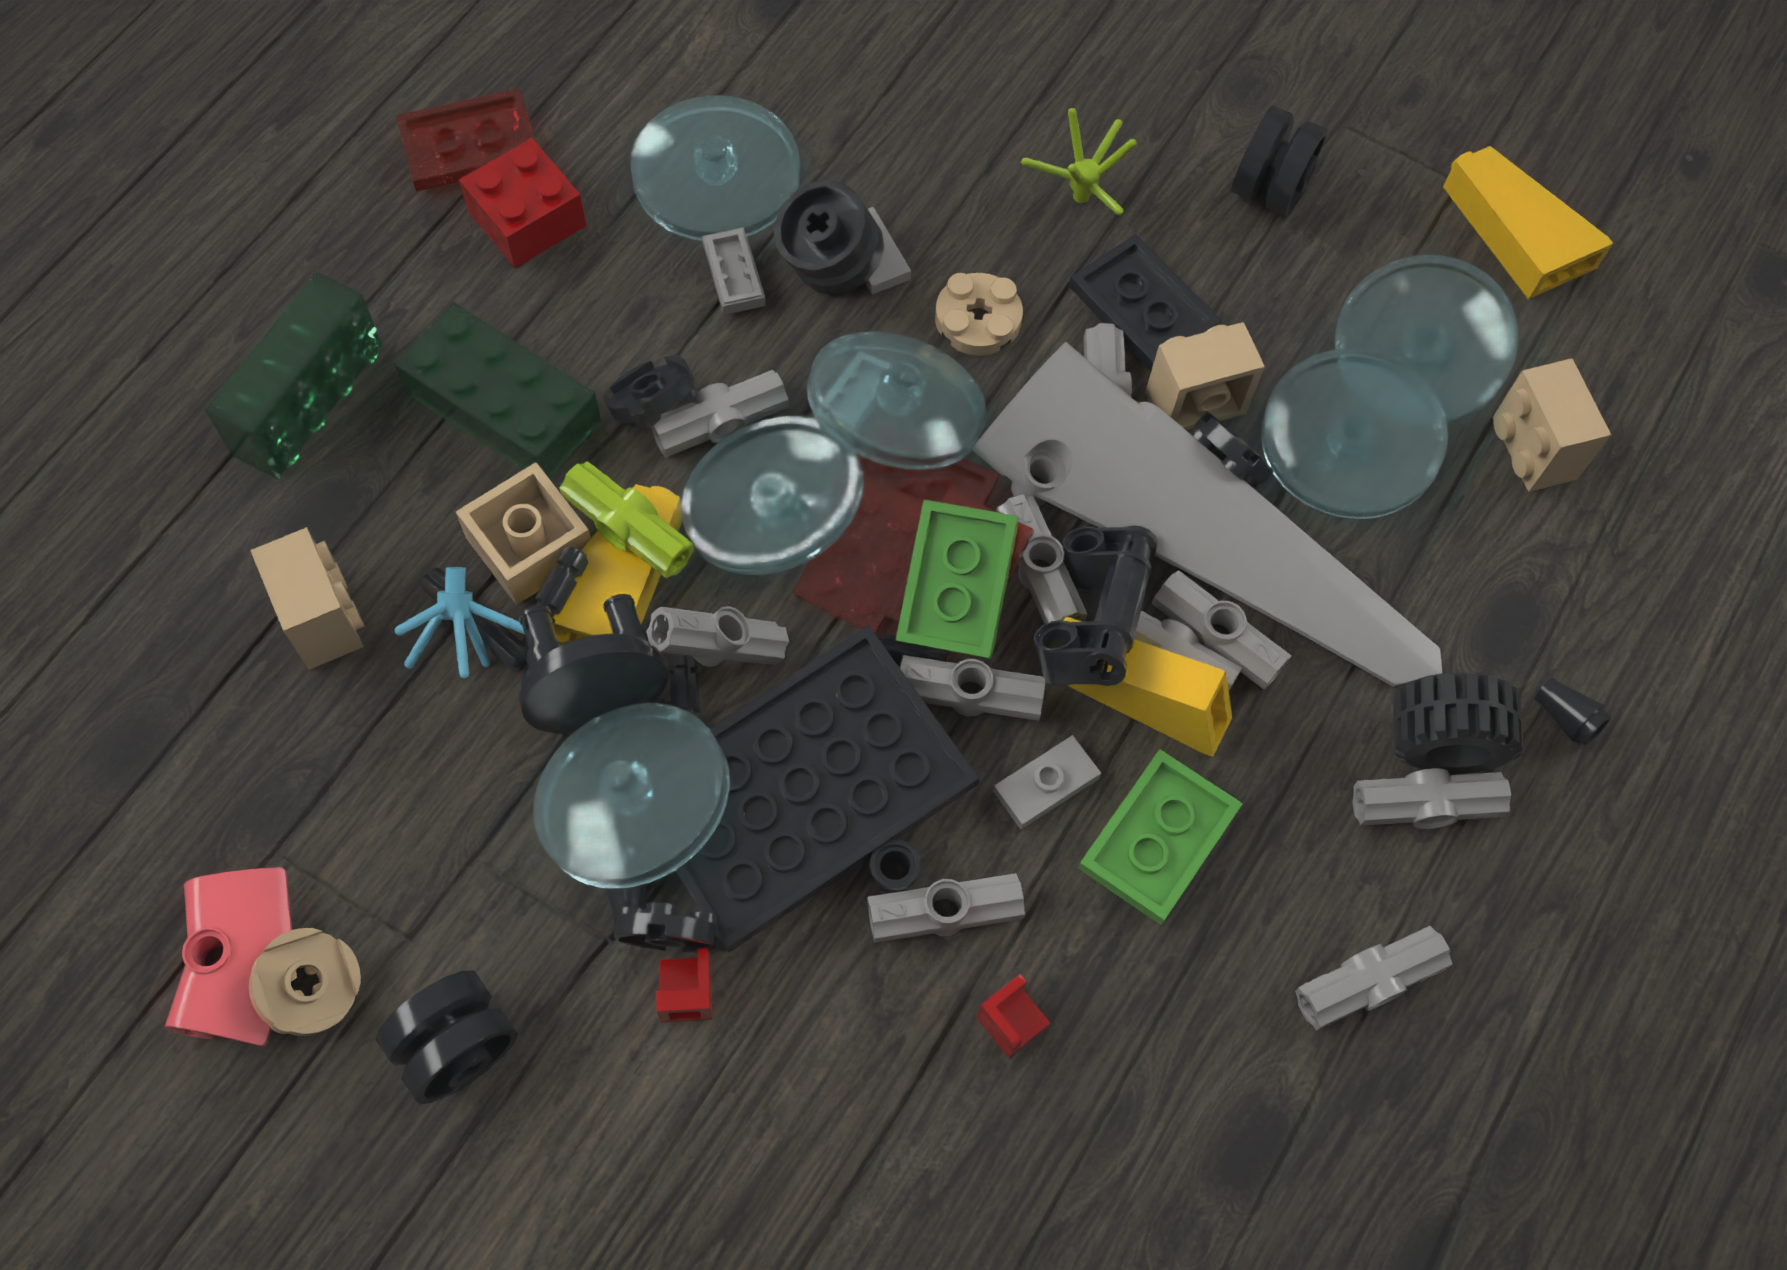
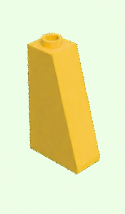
[1443,146,1613,299]
[553,484,683,643]
[1063,616,1232,757]

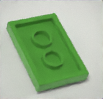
[896,500,1019,659]
[1078,749,1243,925]

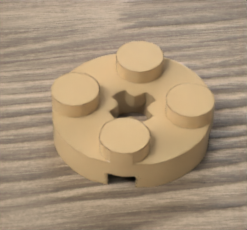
[935,273,1023,356]
[249,928,361,1036]

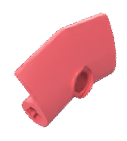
[165,867,292,1047]

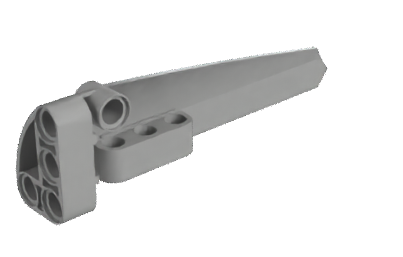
[972,342,1442,687]

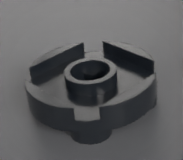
[604,356,697,430]
[1190,411,1275,489]
[614,902,720,952]

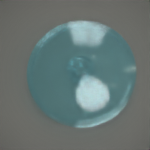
[631,95,800,241]
[1335,255,1519,428]
[807,331,986,470]
[1262,349,1448,519]
[681,416,864,575]
[533,703,730,888]

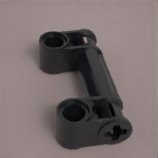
[1034,525,1158,686]

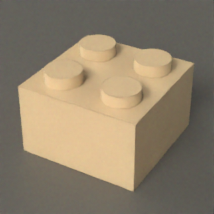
[1145,322,1265,431]
[1492,358,1611,492]
[456,462,591,605]
[250,527,365,670]

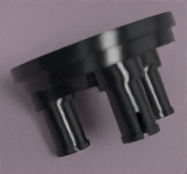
[519,594,668,734]

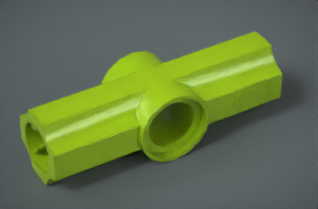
[559,461,694,579]

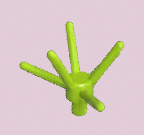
[1021,108,1137,215]

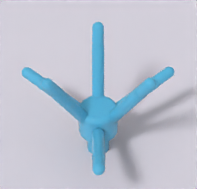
[395,567,524,679]

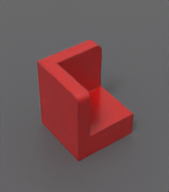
[656,948,713,1023]
[977,974,1050,1059]

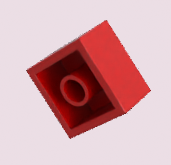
[459,138,587,268]

